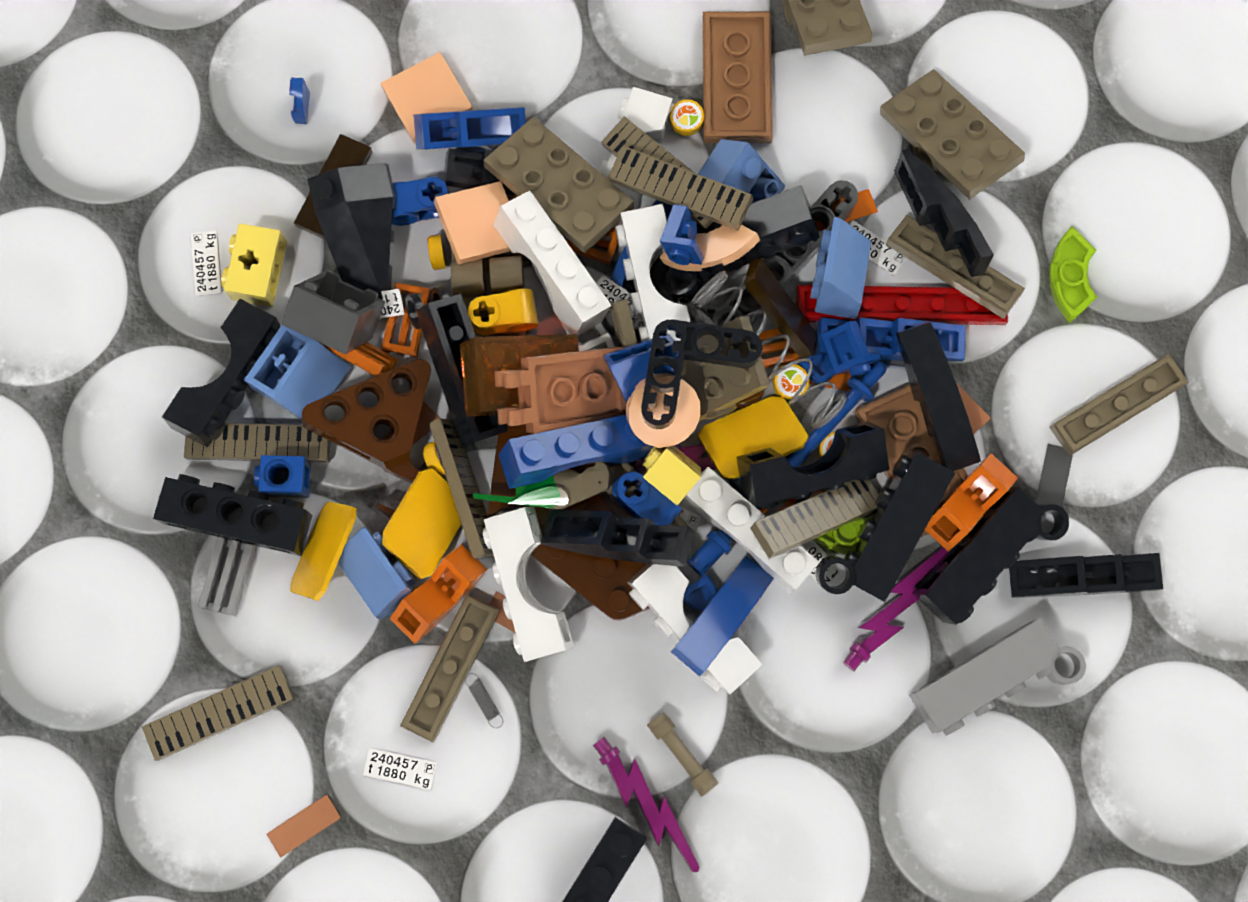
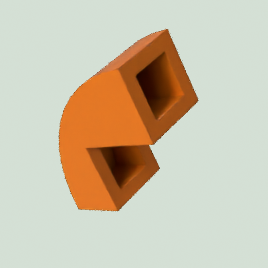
[925,453,1018,552]
[390,545,488,644]

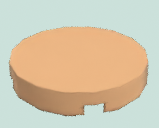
[626,373,700,448]

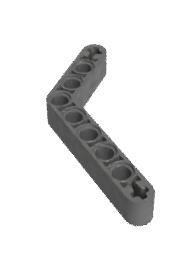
[606,180,858,339]

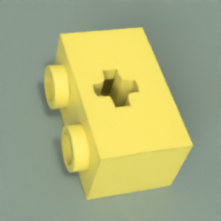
[221,223,287,307]
[642,446,701,505]

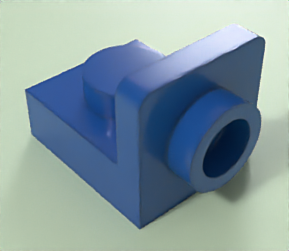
[660,204,704,265]
[821,321,881,377]

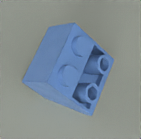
[698,139,786,204]
[810,217,871,319]
[244,325,352,419]
[338,527,416,620]

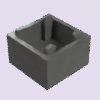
[281,271,385,355]

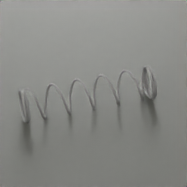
[692,271,847,429]

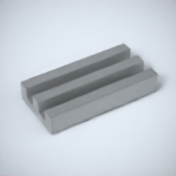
[198,537,255,617]

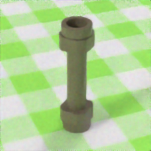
[647,712,719,797]

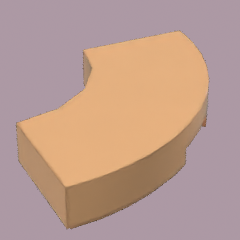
[660,225,760,272]

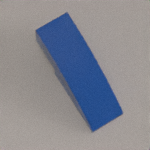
[413,107,526,150]

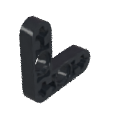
[641,319,763,430]

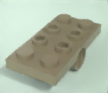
[782,0,872,56]
[880,69,1025,200]
[483,117,634,253]
[450,248,528,349]
[682,316,770,422]

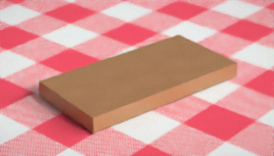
[702,12,772,143]
[853,384,968,538]

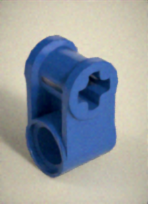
[392,177,450,226]
[611,472,682,525]

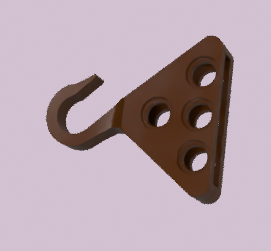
[301,359,431,519]

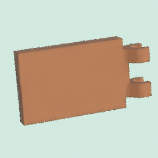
[494,347,626,434]

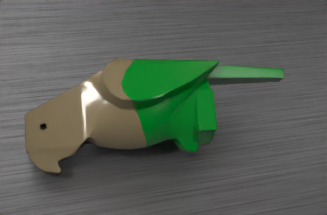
[473,462,611,509]

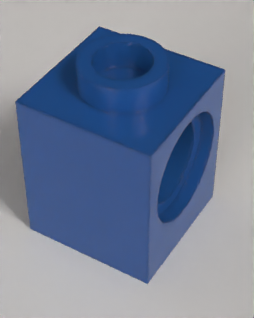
[254,455,311,498]

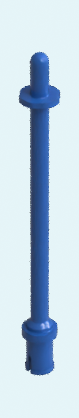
[686,362,887,577]

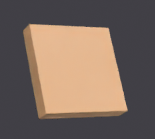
[380,52,473,143]
[434,181,511,265]

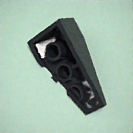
[307,163,396,299]

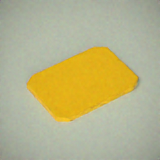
[698,396,809,479]
[382,468,461,579]
[290,501,357,601]

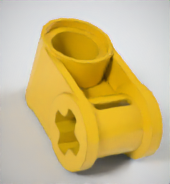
[468,289,539,336]

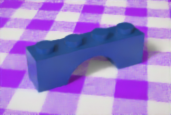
[499,415,654,489]

